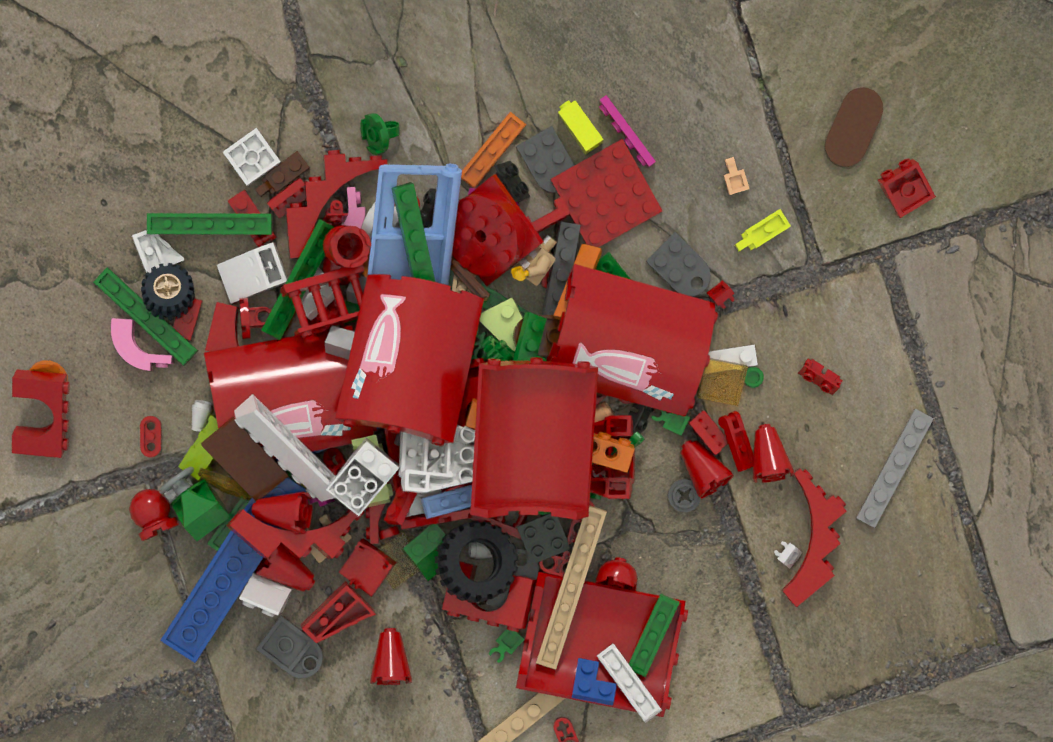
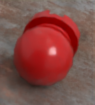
[323,225,371,268]
[129,489,179,541]

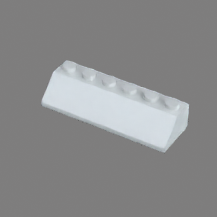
[234,394,335,502]

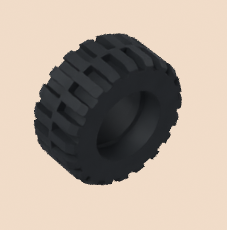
[435,521,519,603]

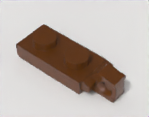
[255,151,310,197]

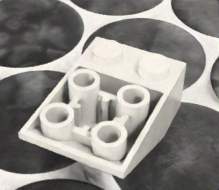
[217,242,288,304]
[326,438,399,516]
[239,572,293,617]

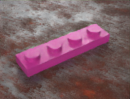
[599,95,656,168]

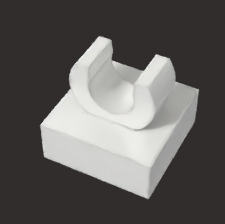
[774,541,802,569]

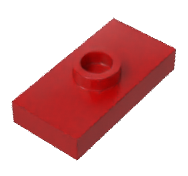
[173,299,203,340]

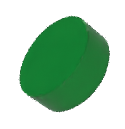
[742,367,764,388]

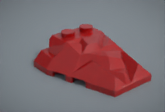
[590,415,635,499]

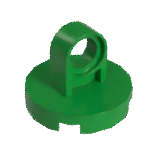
[360,113,400,155]

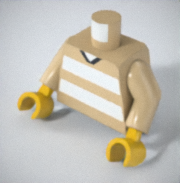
[511,235,557,286]

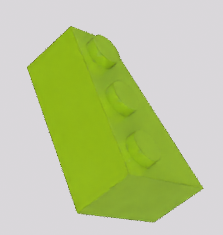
[178,415,218,481]

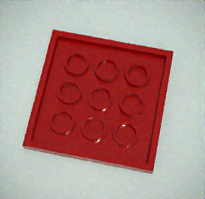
[550,139,662,247]

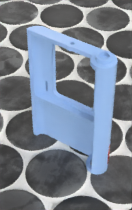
[367,163,462,285]

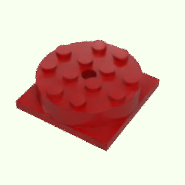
[452,174,544,287]

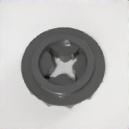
[668,479,701,512]

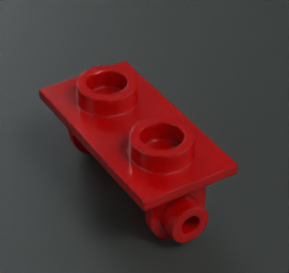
[322,200,348,227]
[798,358,843,395]

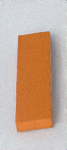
[461,112,526,188]
[553,244,602,320]

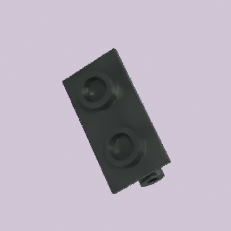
[420,188,436,228]
[628,403,655,434]

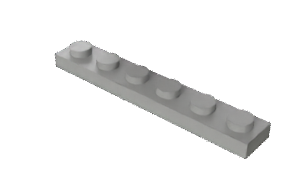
[856,409,934,528]

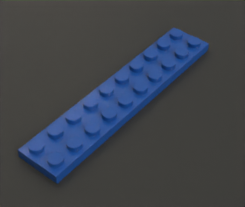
[160,477,306,663]

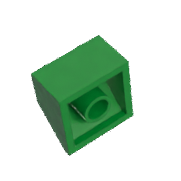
[401,524,446,581]

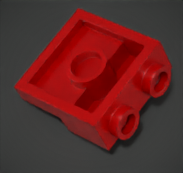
[877,158,936,218]

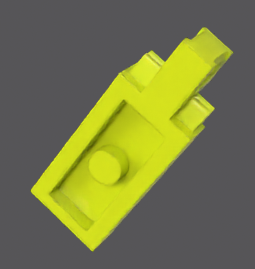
[734,209,791,252]

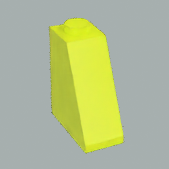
[558,100,604,155]

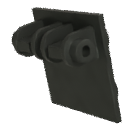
[495,161,530,203]
[517,513,571,564]

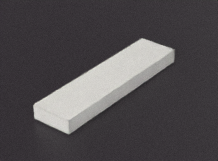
[597,644,662,723]

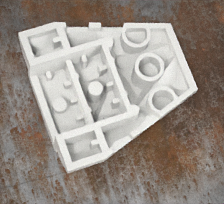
[399,425,475,493]

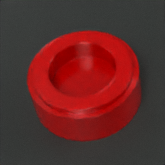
[379,526,400,540]

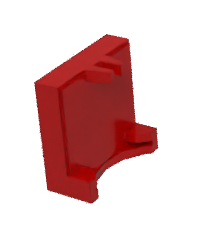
[527,197,570,233]
[338,538,397,597]

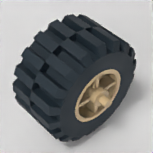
[141,263,195,320]

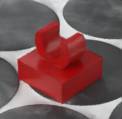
[707,280,735,309]

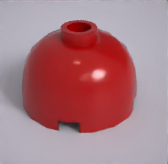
[595,557,638,591]

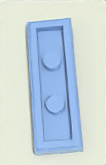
[421,485,472,519]

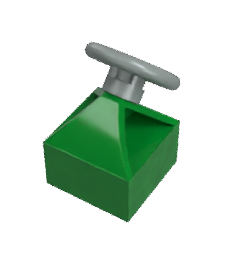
[159,467,230,541]

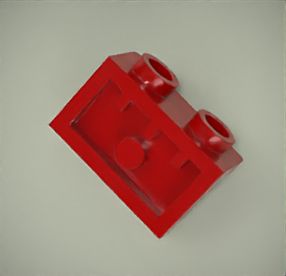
[267,177,305,218]
[688,411,728,455]

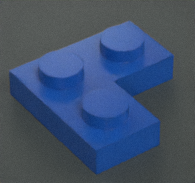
[572,658,616,706]

